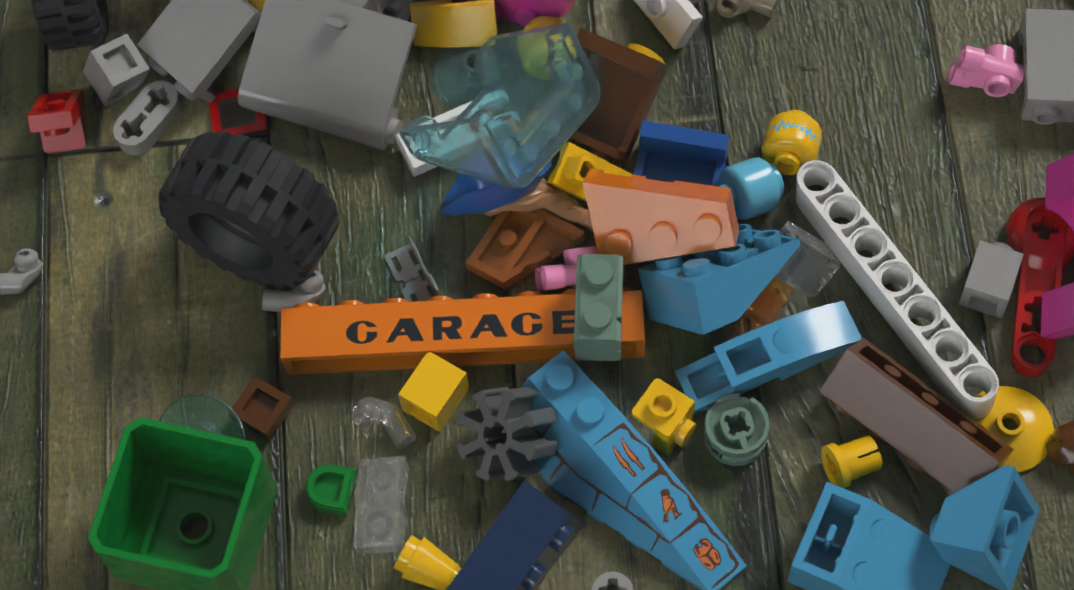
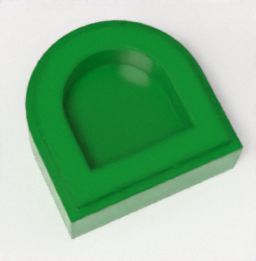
[305,464,357,517]

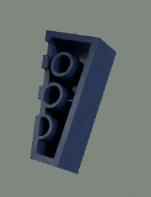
[446,481,585,590]

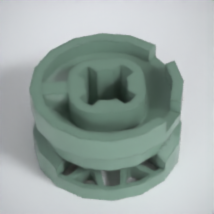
[704,393,770,466]

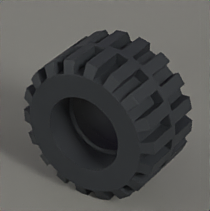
[31,0,108,52]

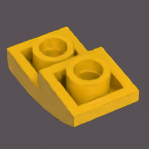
[410,0,498,47]

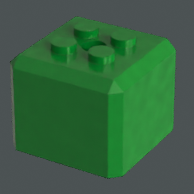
[88,417,278,590]

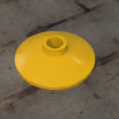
[974,386,1054,474]

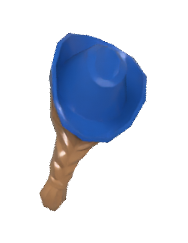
[440,145,593,232]

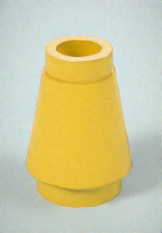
[393,535,461,590]

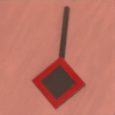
[209,89,268,136]

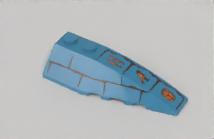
[522,350,747,590]

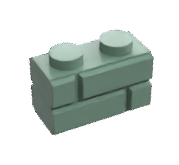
[574,254,623,361]

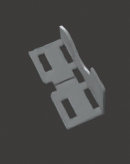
[383,236,440,302]

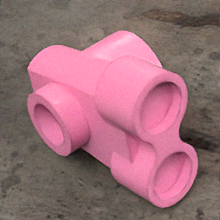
[948,44,1025,97]
[535,246,598,292]

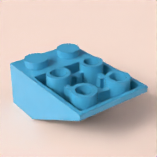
[638,224,800,335]
[787,482,951,590]

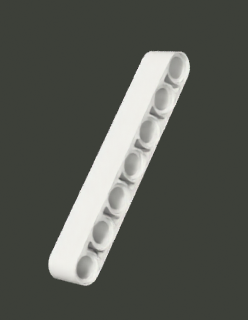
[796,160,999,419]

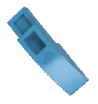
[675,301,862,415]

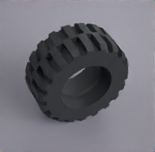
[158,131,339,289]

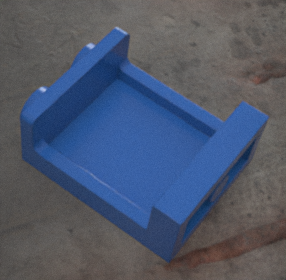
[634,121,729,186]

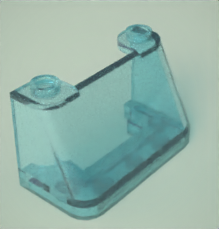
[399,22,601,189]

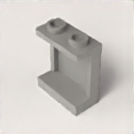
[137,0,261,103]
[1018,8,1074,125]

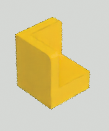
[398,352,469,432]

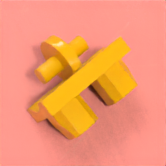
[547,142,632,202]

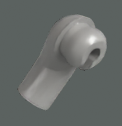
[0,248,42,295]
[262,270,326,312]

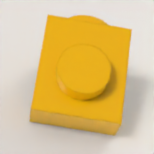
[632,378,697,456]

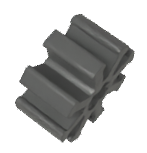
[456,387,558,481]

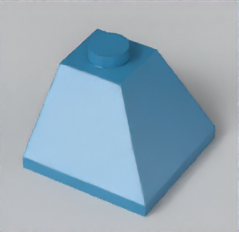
[929,465,1040,590]

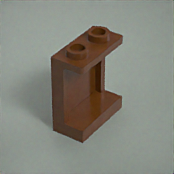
[540,28,669,163]

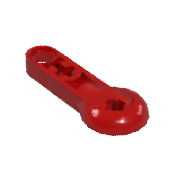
[1006,197,1074,377]

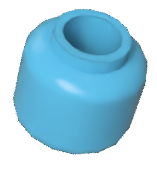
[718,157,784,220]

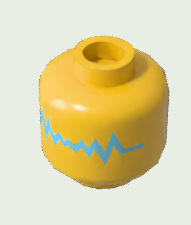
[761,110,822,175]

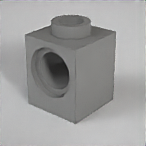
[83,34,150,106]
[958,240,1024,319]

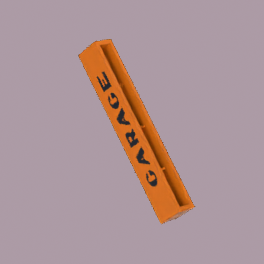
[280,287,645,375]

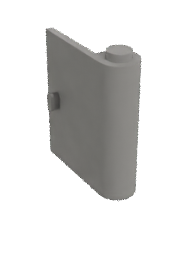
[238,0,417,150]

